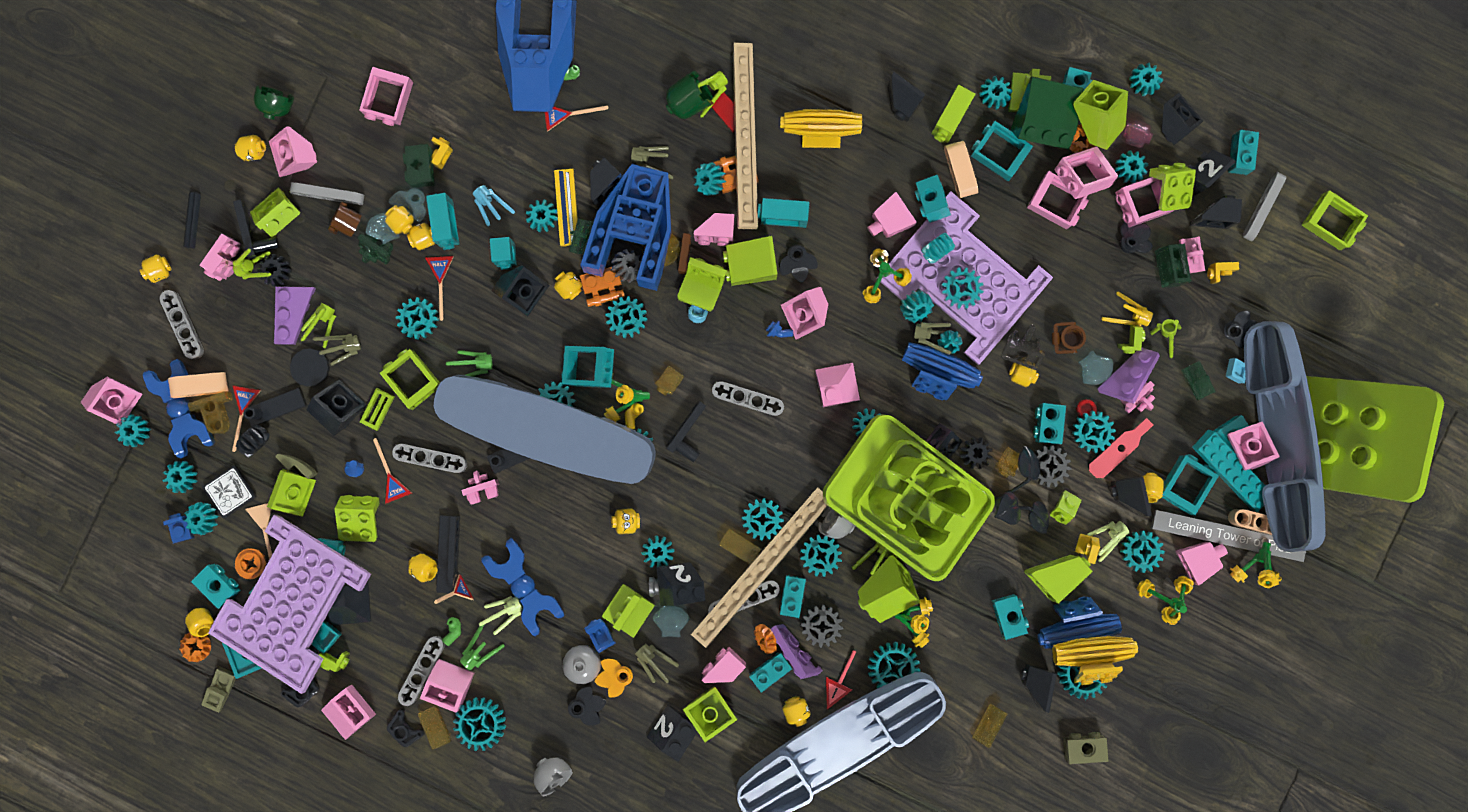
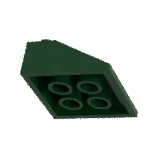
[1010,76,1084,149]

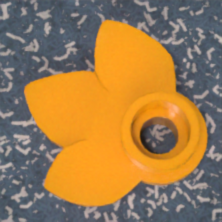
[595,659,633,697]

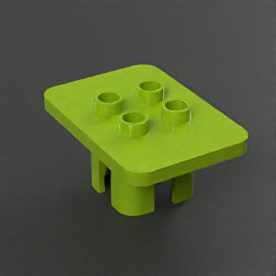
[1306,376,1444,503]
[822,414,995,581]

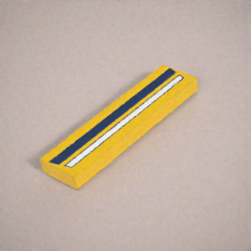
[554,169,580,246]

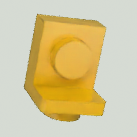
[431,137,453,170]
[1207,262,1239,284]
[1075,534,1100,564]

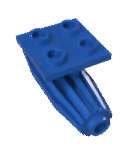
[902,342,983,400]
[1037,597,1122,649]

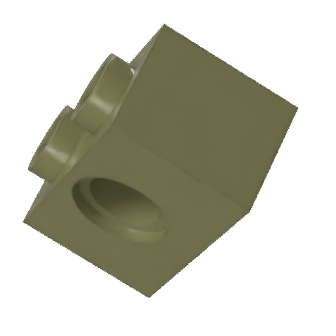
[1063,732,1108,764]

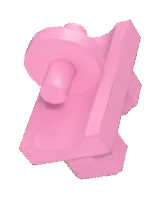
[1179,237,1205,274]
[1120,381,1155,413]
[461,471,499,505]

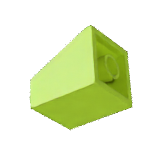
[1074,80,1128,150]
[723,236,777,286]
[857,555,920,623]
[1024,555,1093,603]

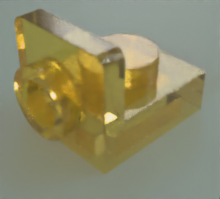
[655,366,684,396]
[995,447,1020,478]

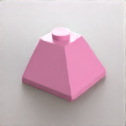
[269,127,317,177]
[781,287,828,340]
[815,363,860,407]
[81,377,142,424]
[1227,422,1280,470]

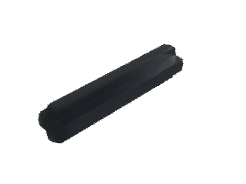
[183,192,201,249]

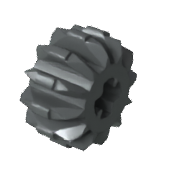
[611,249,641,283]

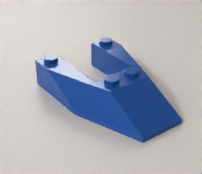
[496,0,577,112]
[581,164,671,291]

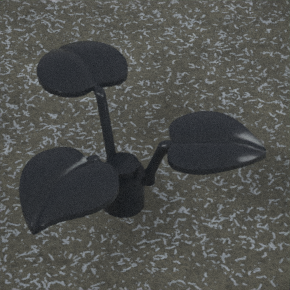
[994,446,1049,534]

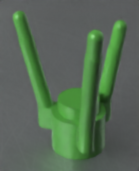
[446,350,493,377]
[460,620,505,670]

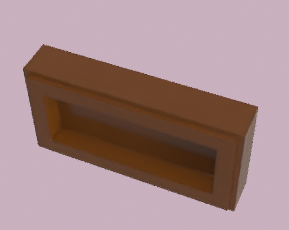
[678,233,691,274]

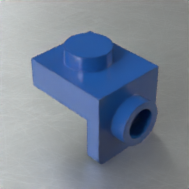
[584,619,616,653]

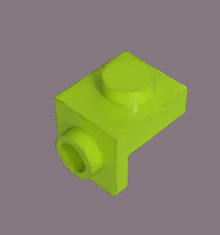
[1118,325,1145,354]
[1050,490,1082,525]
[319,651,350,672]

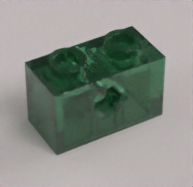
[403,144,435,188]
[1155,244,1192,288]

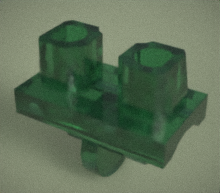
[569,219,594,255]
[358,230,393,265]
[1181,361,1216,401]

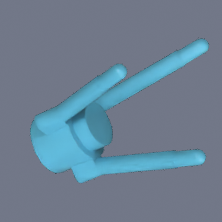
[473,185,515,226]

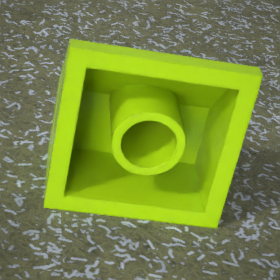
[683,686,737,742]

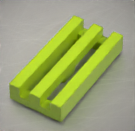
[360,388,395,431]

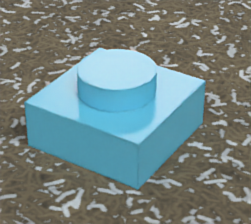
[1226,358,1246,383]

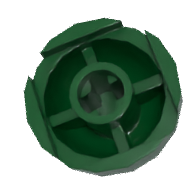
[254,86,294,120]

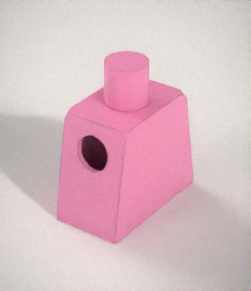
[867,192,916,238]
[1175,542,1228,585]

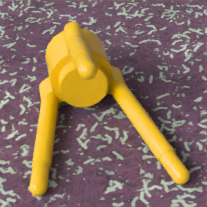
[1101,292,1153,326]

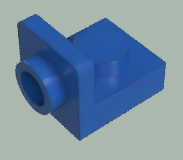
[163,513,194,543]

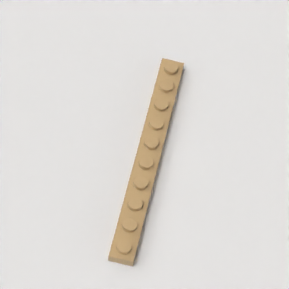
[733,43,758,229]
[691,488,827,648]

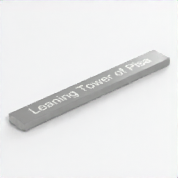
[1151,510,1306,562]

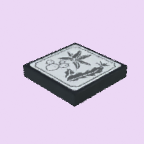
[202,465,257,519]

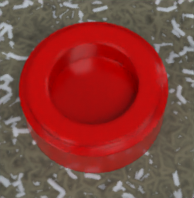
[1076,399,1097,418]

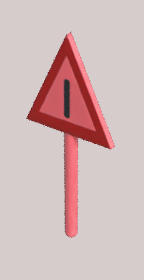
[826,650,856,709]

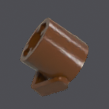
[328,202,362,237]
[1052,322,1086,354]

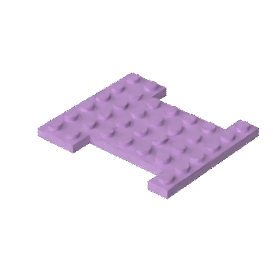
[876,192,1053,365]
[208,515,371,694]

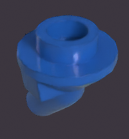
[766,321,793,337]
[344,460,364,477]

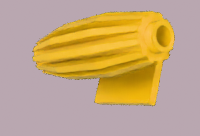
[780,109,862,148]
[1052,636,1138,685]

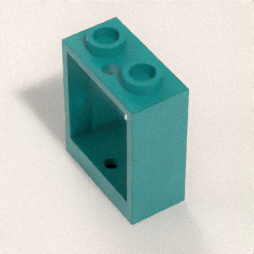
[971,121,1033,181]
[426,193,460,250]
[758,198,809,228]
[562,346,614,388]
[1162,454,1219,515]

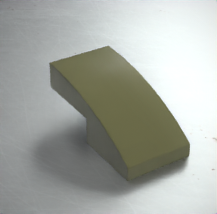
[275,454,318,479]
[202,666,236,713]

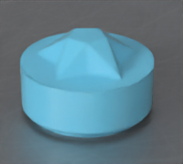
[688,305,708,323]

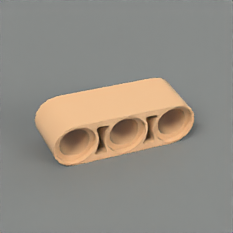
[944,141,978,198]
[168,372,228,398]
[1228,509,1272,535]

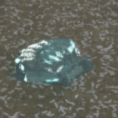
[366,213,400,245]
[1078,351,1113,385]
[653,606,690,637]

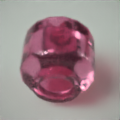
[1123,120,1153,148]

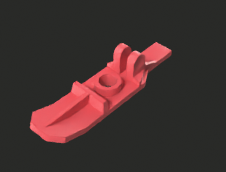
[1089,418,1153,478]

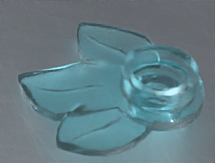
[389,188,426,222]

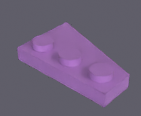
[274,287,316,345]
[1098,347,1160,404]
[771,624,823,679]

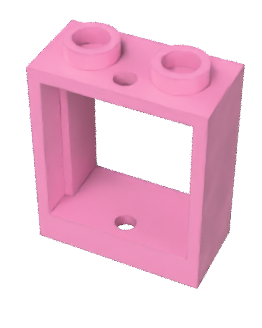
[359,67,413,126]
[1054,147,1118,199]
[1027,171,1089,230]
[1115,177,1174,228]

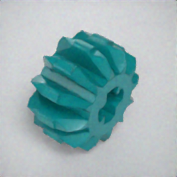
[1129,63,1163,96]
[979,76,1012,109]
[1114,151,1149,184]
[693,163,726,195]
[526,200,558,232]
[921,233,955,264]
[900,289,934,323]
[852,408,881,436]
[114,415,151,447]
[162,461,198,493]
[183,502,219,535]
[642,535,675,567]

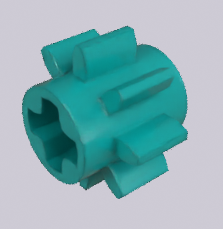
[937,330,962,354]

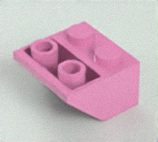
[694,213,734,246]
[702,647,746,683]
[420,659,475,713]
[321,685,376,740]

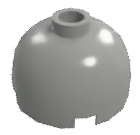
[819,506,855,539]
[562,645,601,684]
[533,758,573,796]

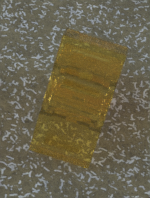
[188,391,233,434]

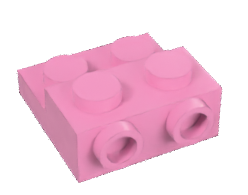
[199,234,241,281]

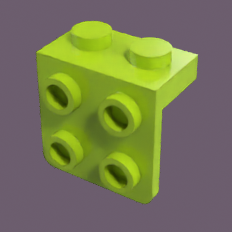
[1149,163,1196,211]
[677,257,727,311]
[335,495,380,542]

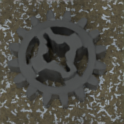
[1035,446,1071,487]
[801,605,843,648]

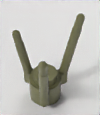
[631,146,673,179]
[914,322,961,355]
[313,333,361,366]
[635,644,679,683]

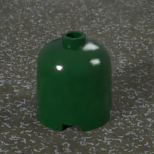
[666,71,714,119]

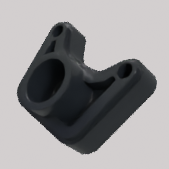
[281,677,320,707]
[387,709,425,747]

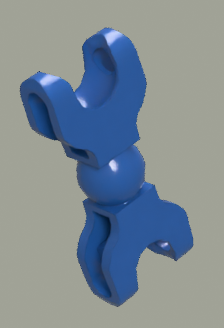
[143,359,215,458]
[481,538,564,636]

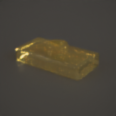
[719,529,761,565]
[972,704,1008,748]
[418,705,451,750]

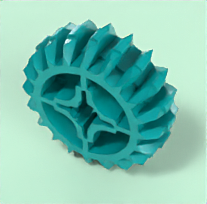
[868,642,920,689]
[1057,665,1107,699]
[453,697,506,751]

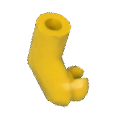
[625,403,644,429]

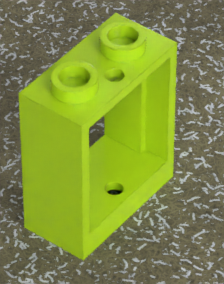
[931,85,975,143]
[1302,190,1368,250]
[380,349,440,410]

